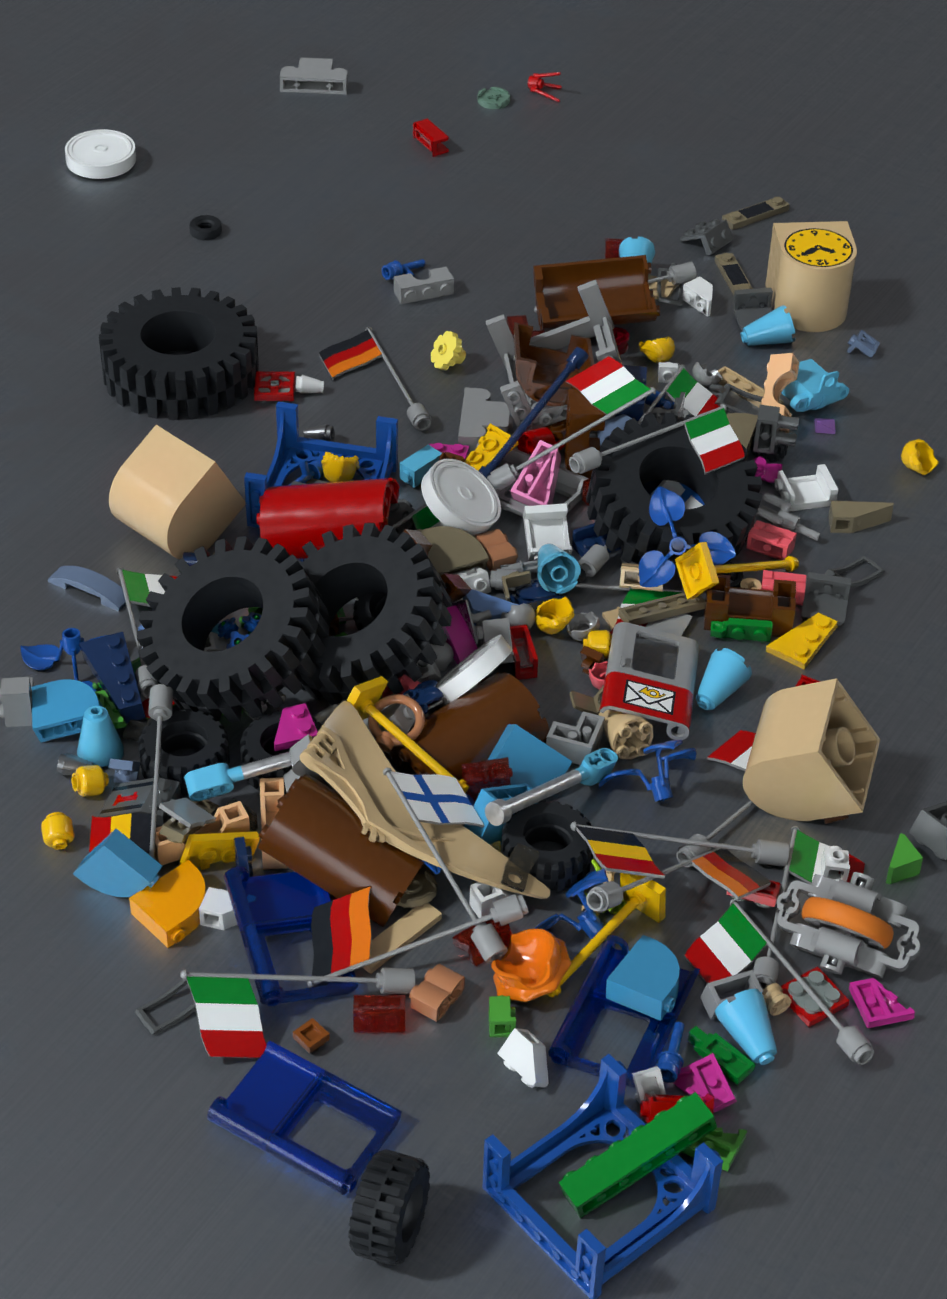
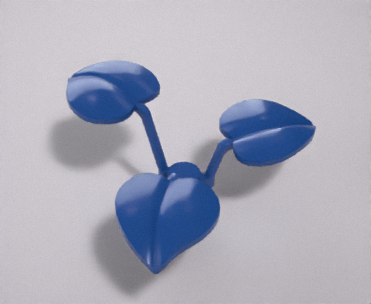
[639,486,736,587]
[20,628,107,692]
[598,740,697,802]
[534,868,609,939]

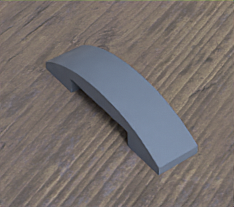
[48,566,126,611]

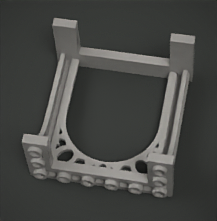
[486,280,622,431]

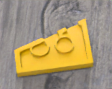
[464,423,519,470]
[766,612,838,669]
[179,831,260,870]

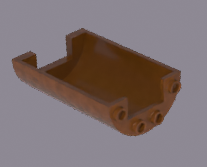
[533,255,660,332]
[513,322,594,406]
[384,672,550,786]
[258,773,424,927]

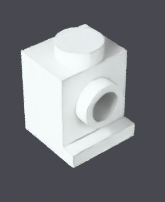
[821,846,850,882]

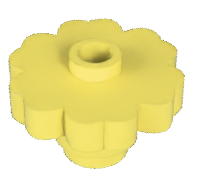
[431,331,466,371]

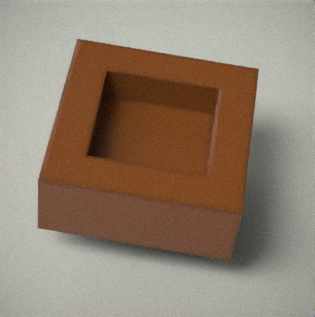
[293,1018,330,1054]

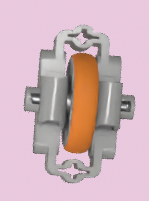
[776,872,921,978]

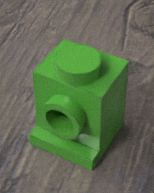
[488,995,516,1037]

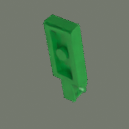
[710,618,773,642]
[687,1026,755,1085]

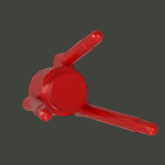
[528,72,562,102]

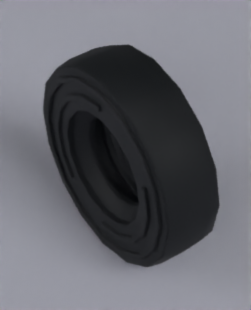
[189,215,222,240]

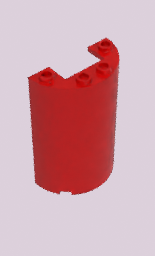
[256,478,400,559]

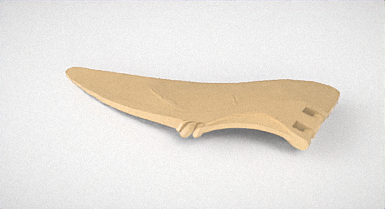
[299,701,550,899]

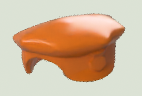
[491,929,571,1002]

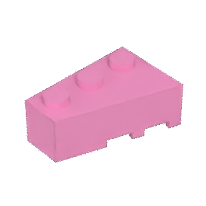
[510,440,561,506]

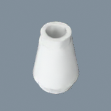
[295,375,324,394]

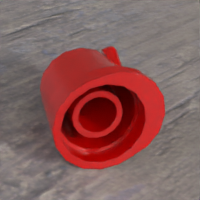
[517,427,565,455]

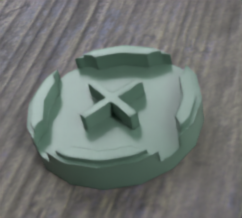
[477,87,511,109]

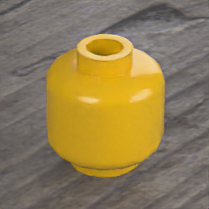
[583,630,612,659]
[71,765,109,797]
[41,812,75,850]

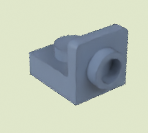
[847,330,880,358]
[109,759,140,783]

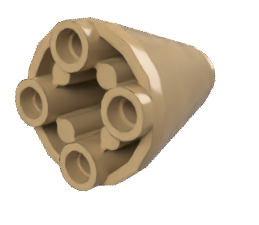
[599,709,653,760]

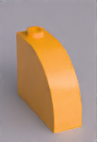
[129,860,206,948]

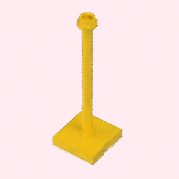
[675,542,799,600]
[347,676,469,793]
[547,873,666,998]

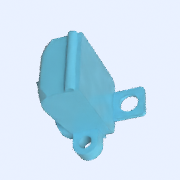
[781,359,849,412]

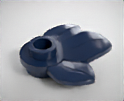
[402,680,444,714]

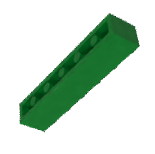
[559,1092,717,1219]

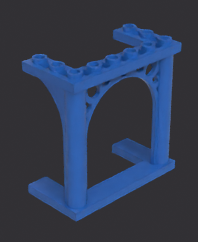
[244,401,398,528]
[482,1054,723,1299]

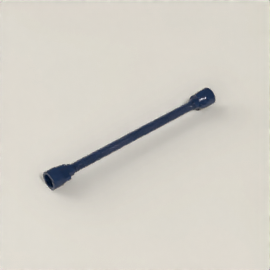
[478,347,589,480]

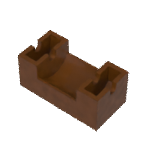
[564,389,606,479]
[704,574,796,637]

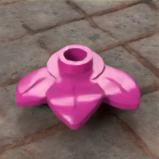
[753,456,783,483]

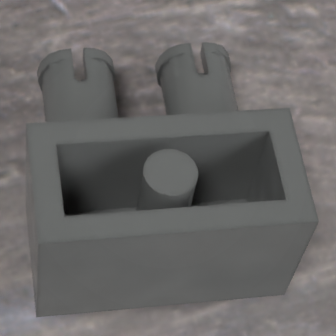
[753,405,799,454]

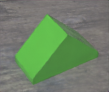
[886,833,923,884]

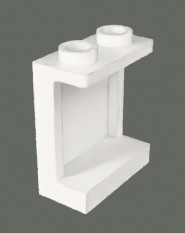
[774,464,838,512]
[523,503,573,561]

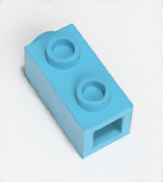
[400,445,442,488]

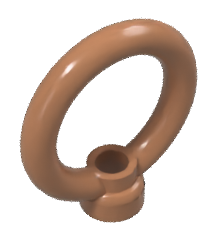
[368,694,425,753]

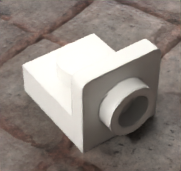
[658,362,679,383]
[632,1066,666,1104]

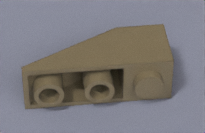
[828,501,894,533]

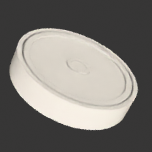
[65,129,136,179]
[421,459,501,536]
[436,635,513,707]

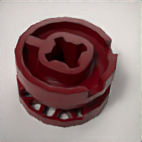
[612,327,629,355]

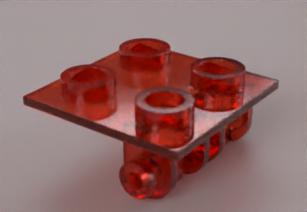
[461,757,513,804]

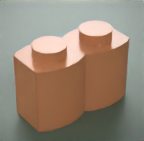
[475,529,518,571]
[409,964,465,1022]

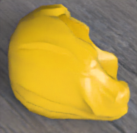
[639,337,675,363]
[901,439,939,475]
[321,452,360,482]
[535,597,574,635]

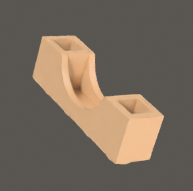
[761,353,800,433]
[260,777,287,870]
[154,801,250,865]

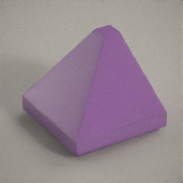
[814,418,836,434]

